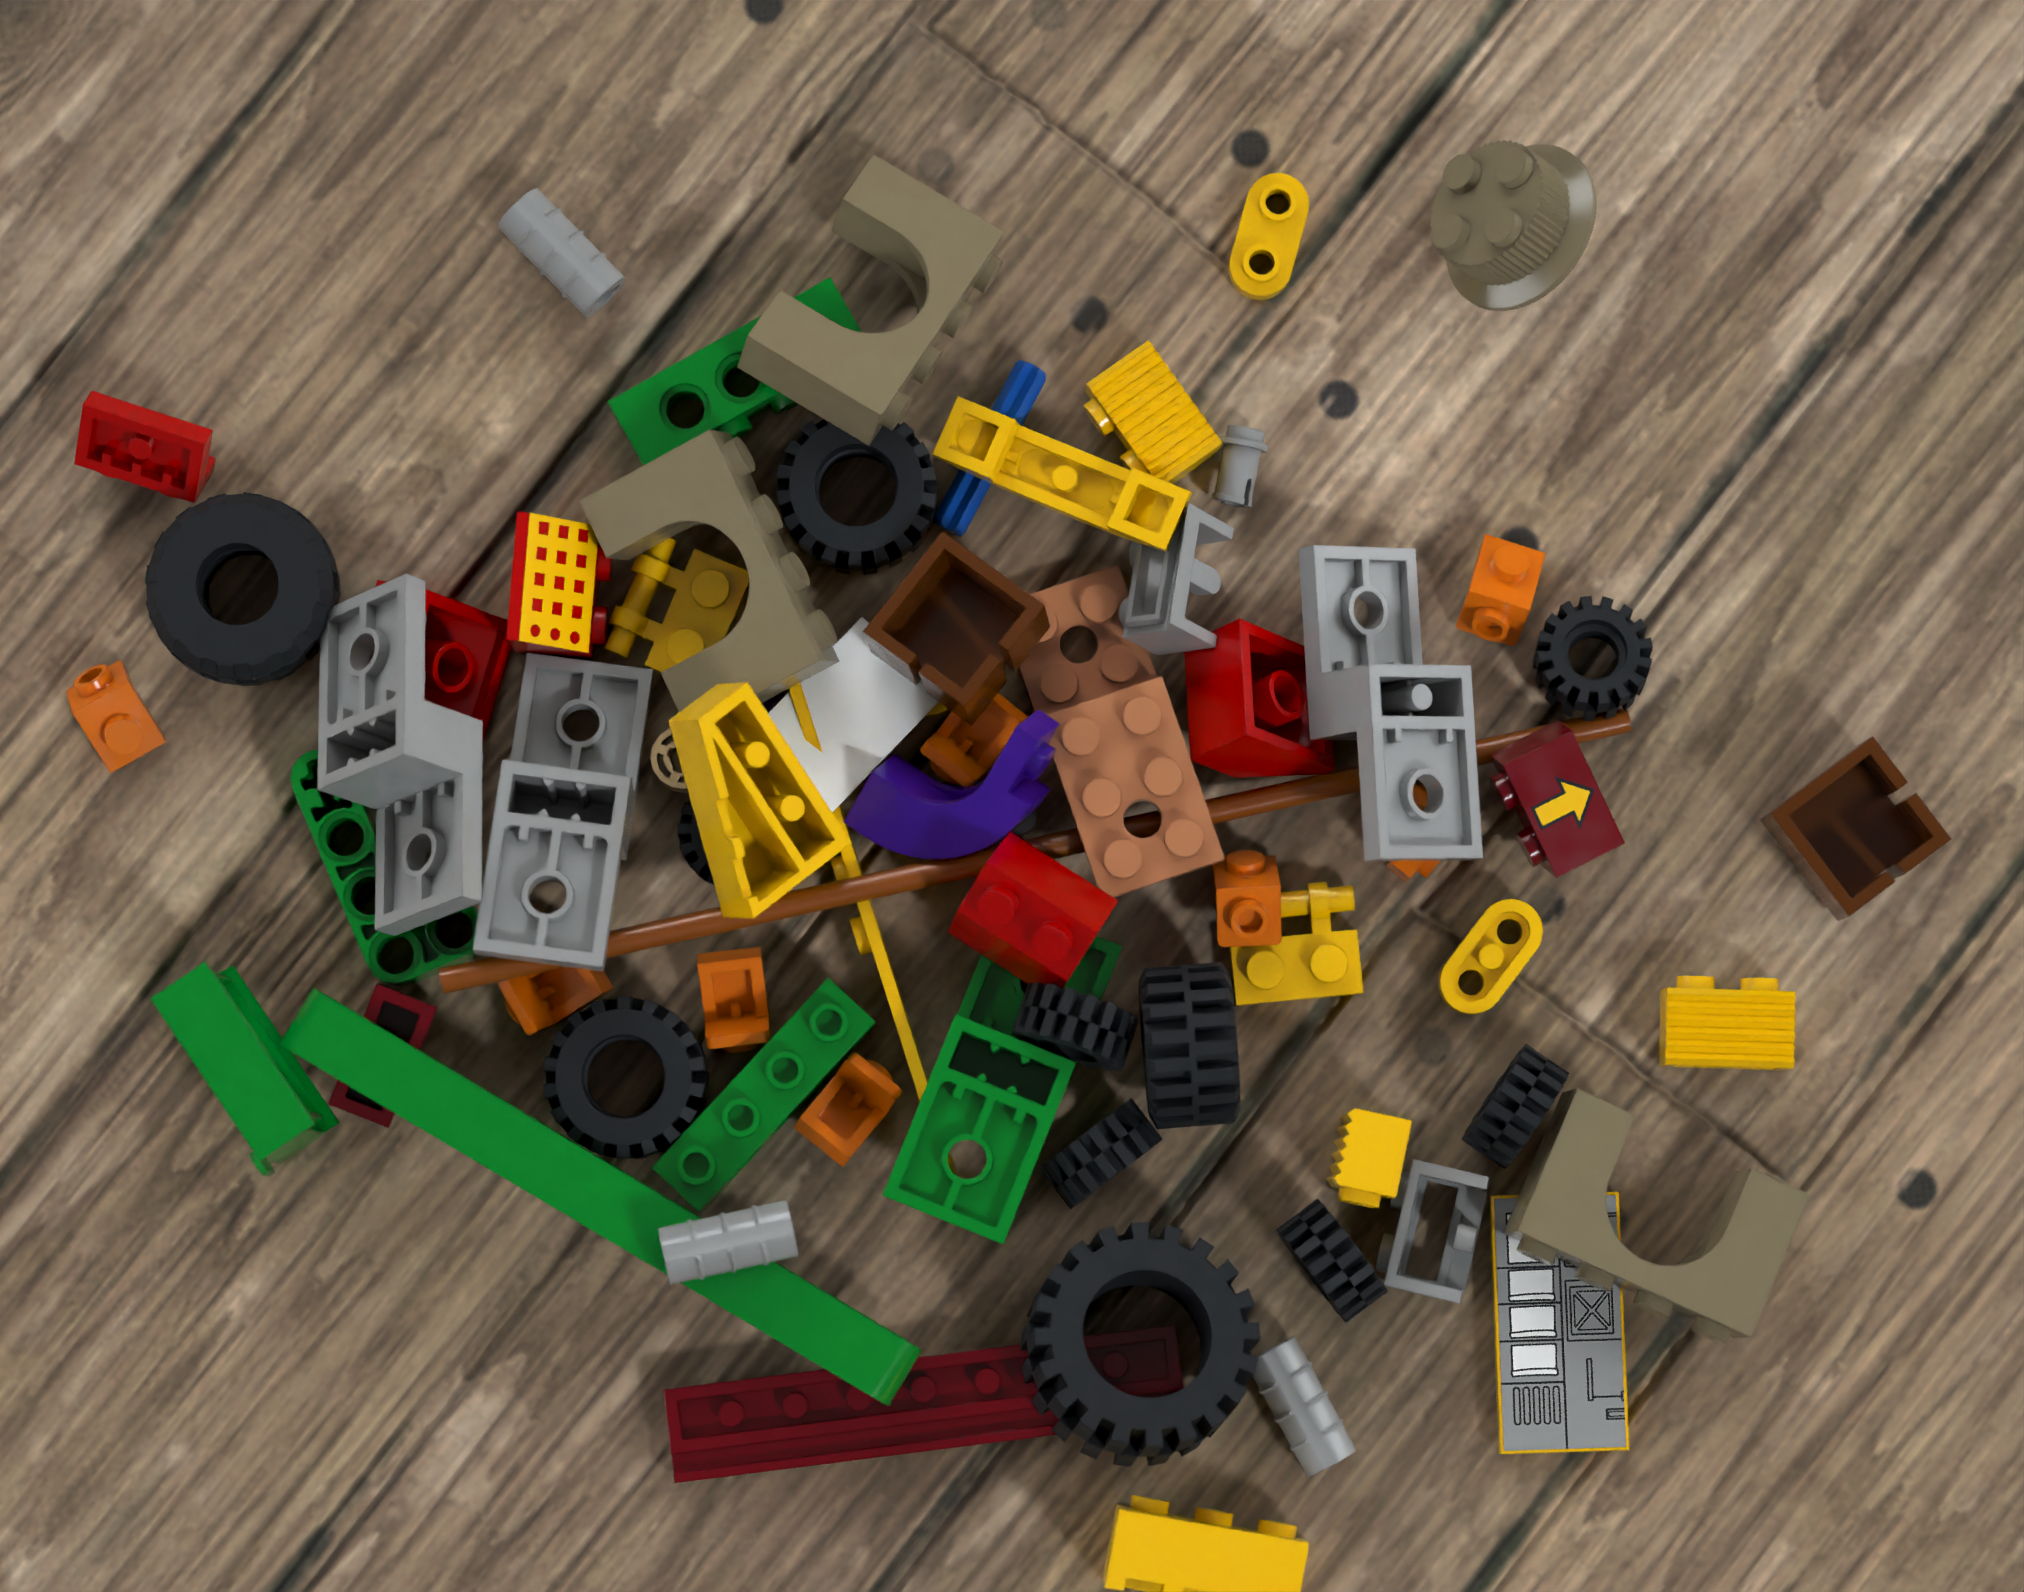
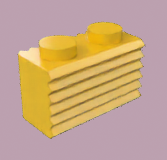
[1083,340,1222,484]
[1659,976,1796,1070]
[1326,1108,1412,1208]

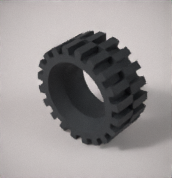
[1020,1222,1260,1467]

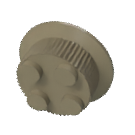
[1429,140,1597,311]

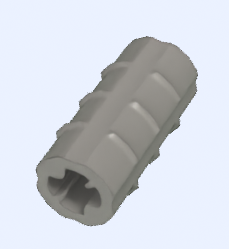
[498,188,625,318]
[658,1200,798,1285]
[1253,1336,1357,1477]

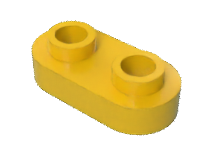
[1229,173,1309,300]
[1438,899,1543,1015]

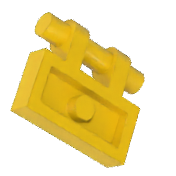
[604,538,749,674]
[1229,881,1364,1006]

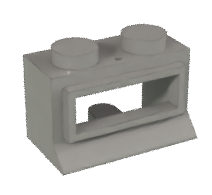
[1119,502,1234,656]
[1376,1159,1491,1305]

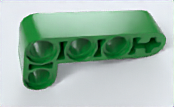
[290,749,479,987]

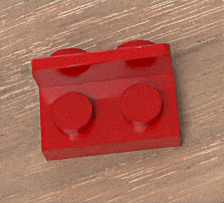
[74,391,216,503]

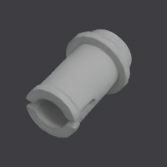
[1211,425,1269,508]

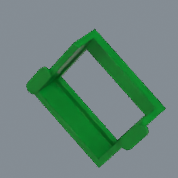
[150,962,340,1177]

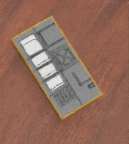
[1489,1192,1629,1454]

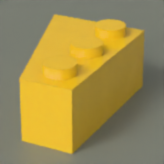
[668,682,852,919]
[1102,1495,1309,1592]

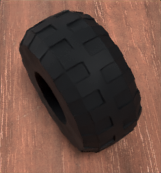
[145,492,341,686]

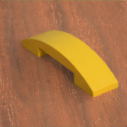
[932,396,1192,552]

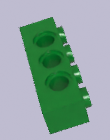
[608,277,861,466]
[651,978,877,1212]

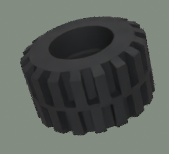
[776,419,937,575]
[1138,962,1241,1129]
[543,996,708,1159]

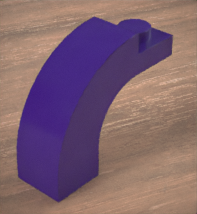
[844,709,1060,859]

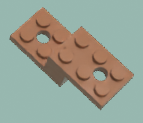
[1019,564,1225,898]

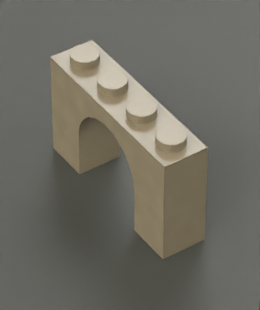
[737,154,1004,446]
[580,429,840,712]
[1503,1088,1809,1344]

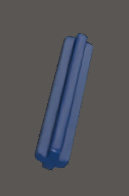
[934,360,1046,537]

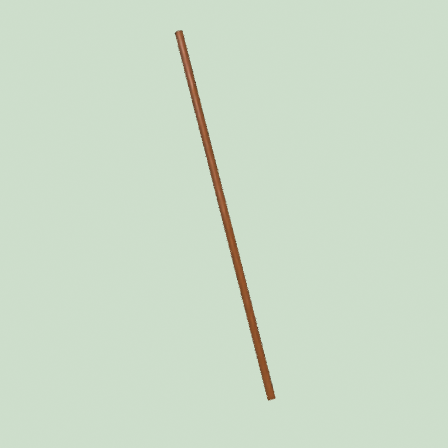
[438,708,1631,994]

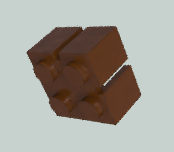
[863,531,1050,726]
[1760,736,1951,921]

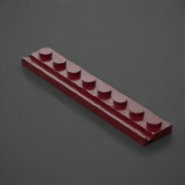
[663,1325,1183,1483]

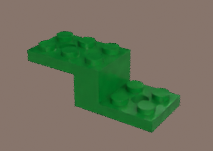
[882,936,1123,1244]

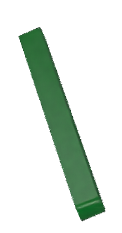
[279,987,922,1406]

